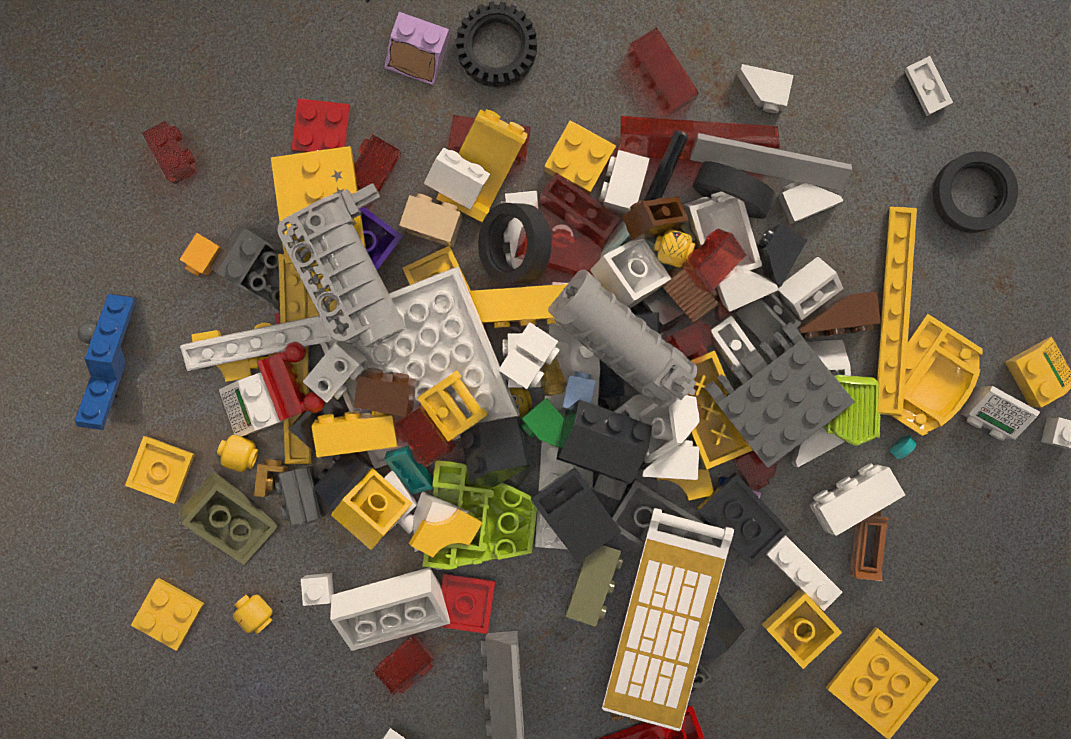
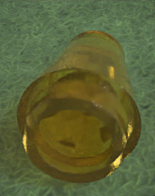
[541,356,567,396]

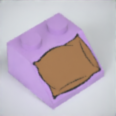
[384,12,451,86]

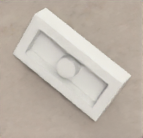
[904,56,953,116]

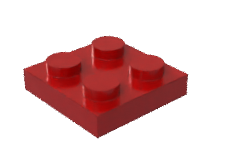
[291,98,351,153]
[440,573,496,634]

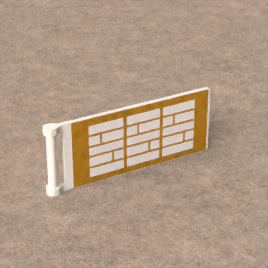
[602,508,734,731]

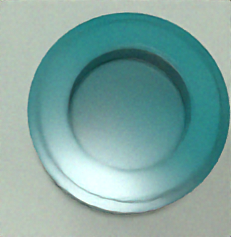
[890,435,917,459]

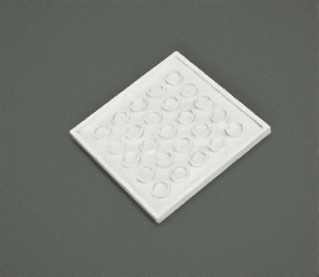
[320,266,520,469]

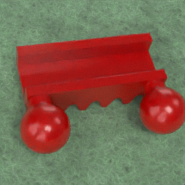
[257,341,325,421]

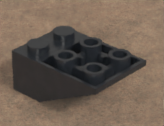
[531,466,621,563]

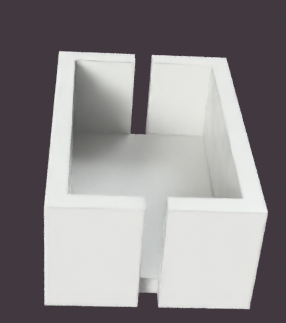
[683,192,762,283]
[499,323,559,389]
[809,463,905,536]

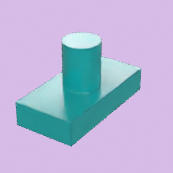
[384,446,434,495]

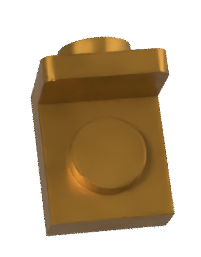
[254,459,288,497]

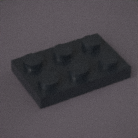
[696,472,790,567]

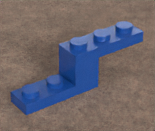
[75,294,135,430]

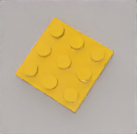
[826,627,939,739]

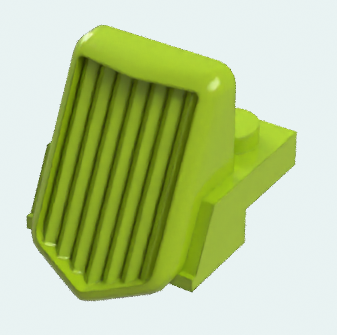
[823,375,880,446]

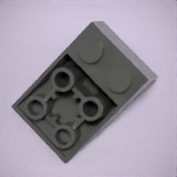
[210,224,284,311]

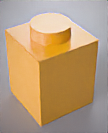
[180,233,222,276]

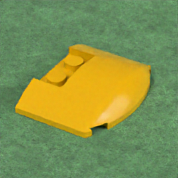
[892,314,982,436]

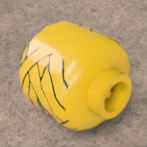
[654,229,696,268]

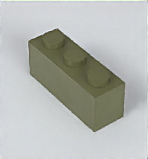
[565,544,624,627]

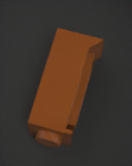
[849,510,889,581]

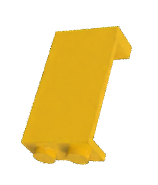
[436,109,527,222]

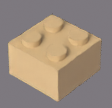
[399,193,463,248]

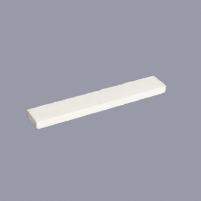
[180,315,335,371]

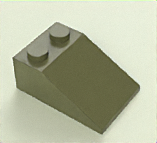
[179,471,278,565]

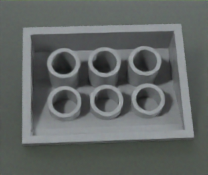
[481,631,524,739]

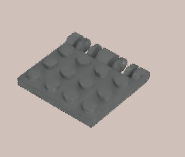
[704,322,855,469]

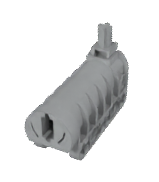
[277,183,406,348]
[548,269,697,407]

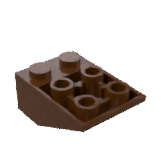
[797,291,881,339]

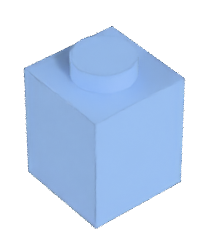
[562,371,596,408]

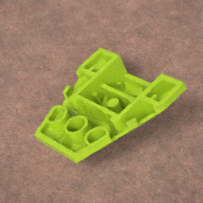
[423,460,537,570]

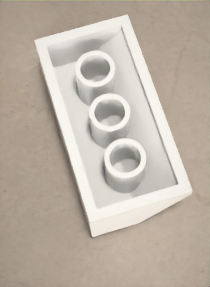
[330,567,450,651]

